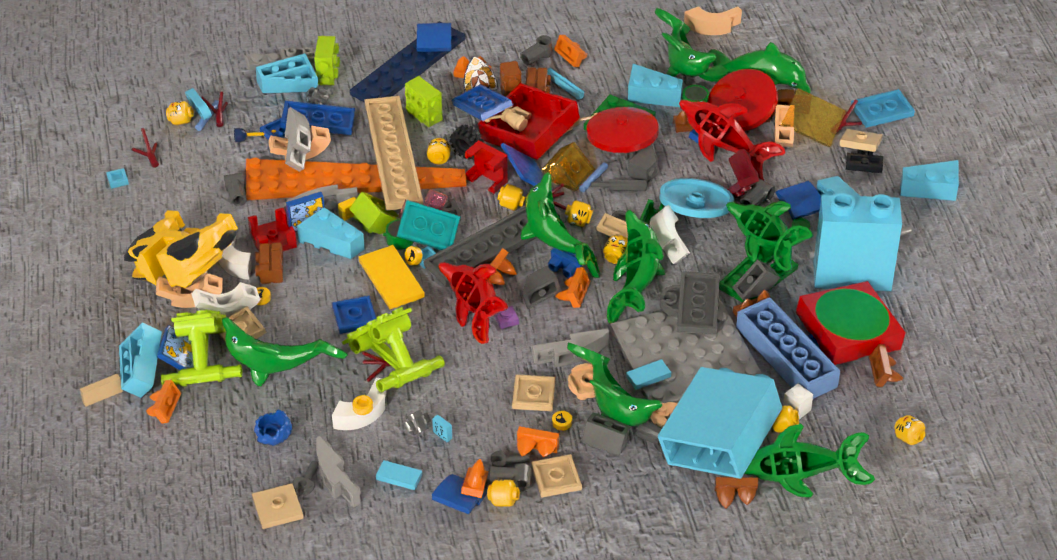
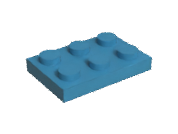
[851,89,915,128]

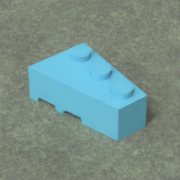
[256,53,318,93]
[900,160,959,201]
[297,207,365,259]
[119,322,162,398]

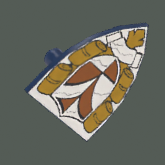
[463,56,498,92]

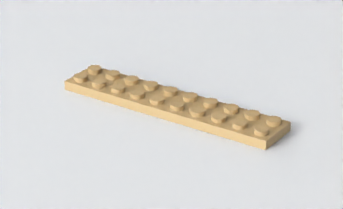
[364,96,423,210]

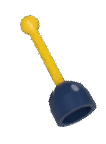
[234,128,276,143]

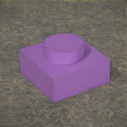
[494,306,519,329]

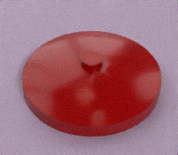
[708,69,778,131]
[587,107,659,153]

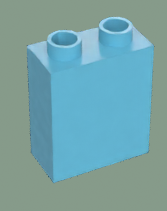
[813,193,902,291]
[658,367,782,479]

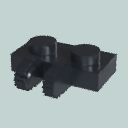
[846,149,883,173]

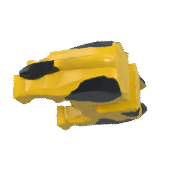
[124,210,238,288]

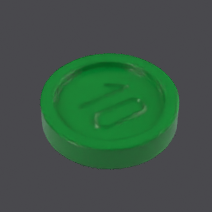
[791,218,810,230]

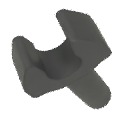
[491,450,530,467]
[293,461,318,496]

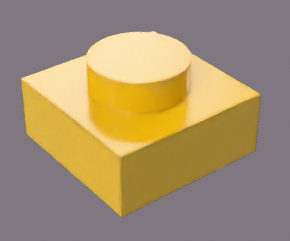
[338,197,356,221]

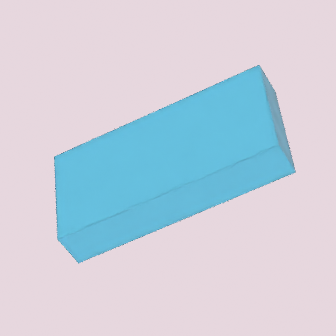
[626,359,671,390]
[376,460,422,490]

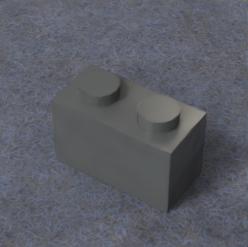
[581,412,631,456]

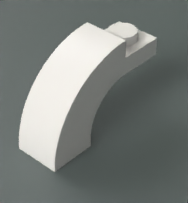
[650,205,690,264]
[218,236,252,280]
[192,282,260,317]
[332,377,387,430]

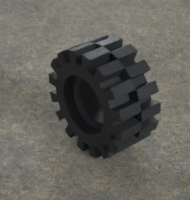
[449,124,484,160]

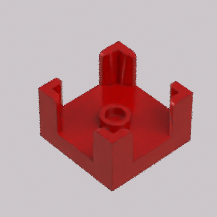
[465,140,508,194]
[248,208,297,252]

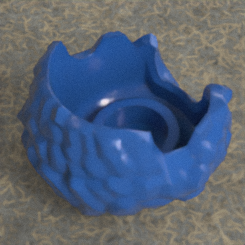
[254,410,292,446]

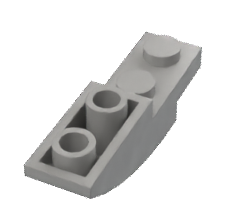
[245,47,315,70]
[285,107,311,172]
[284,185,358,219]
[532,329,609,367]
[316,436,361,508]

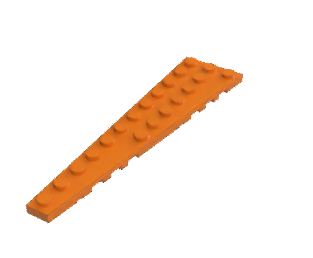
[246,158,466,200]

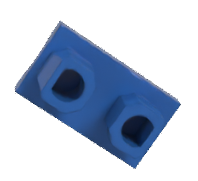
[548,248,582,278]

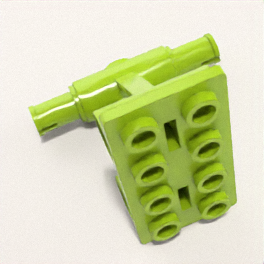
[342,307,445,392]
[161,310,243,387]

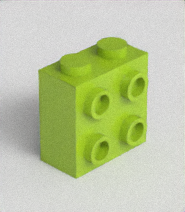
[314,36,340,85]
[405,76,443,127]

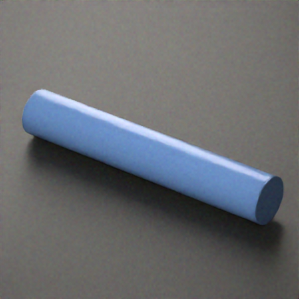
[195,100,219,131]
[579,162,608,192]

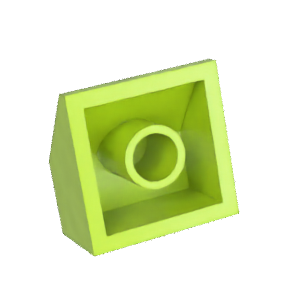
[349,192,401,235]

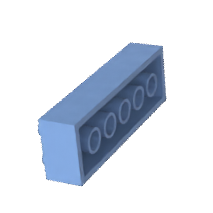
[736,297,840,399]

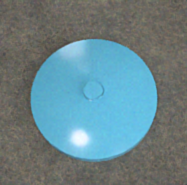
[659,178,734,218]

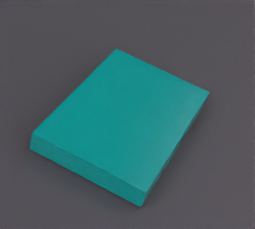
[396,200,461,250]

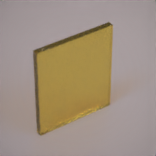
[781,88,846,147]

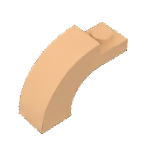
[684,6,742,35]
[774,105,794,147]
[268,126,331,160]
[156,273,223,308]

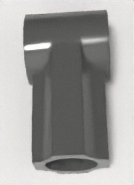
[520,35,552,66]
[224,172,246,206]
[740,179,775,205]
[636,421,664,454]
[489,463,532,492]

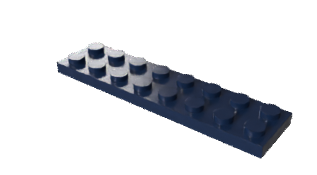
[350,21,465,103]

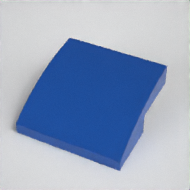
[417,23,451,52]
[775,181,821,220]
[432,474,488,514]

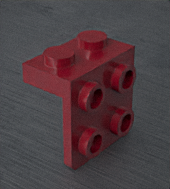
[727,148,760,198]

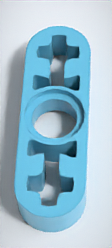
[185,88,212,120]

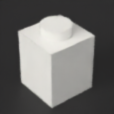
[783,384,813,419]

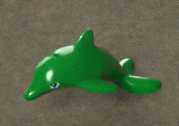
[655,8,716,77]
[699,42,811,94]
[521,172,600,278]
[726,201,813,272]
[607,210,665,324]
[222,317,348,387]
[567,342,662,426]
[744,423,875,497]

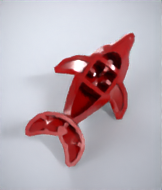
[679,100,785,181]
[438,262,508,344]

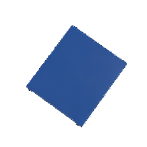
[501,143,553,190]

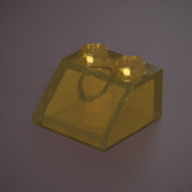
[542,142,596,192]

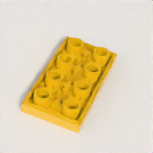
[358,245,425,309]

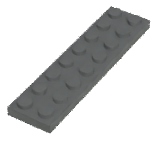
[423,206,566,287]

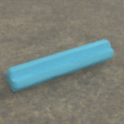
[547,68,585,100]

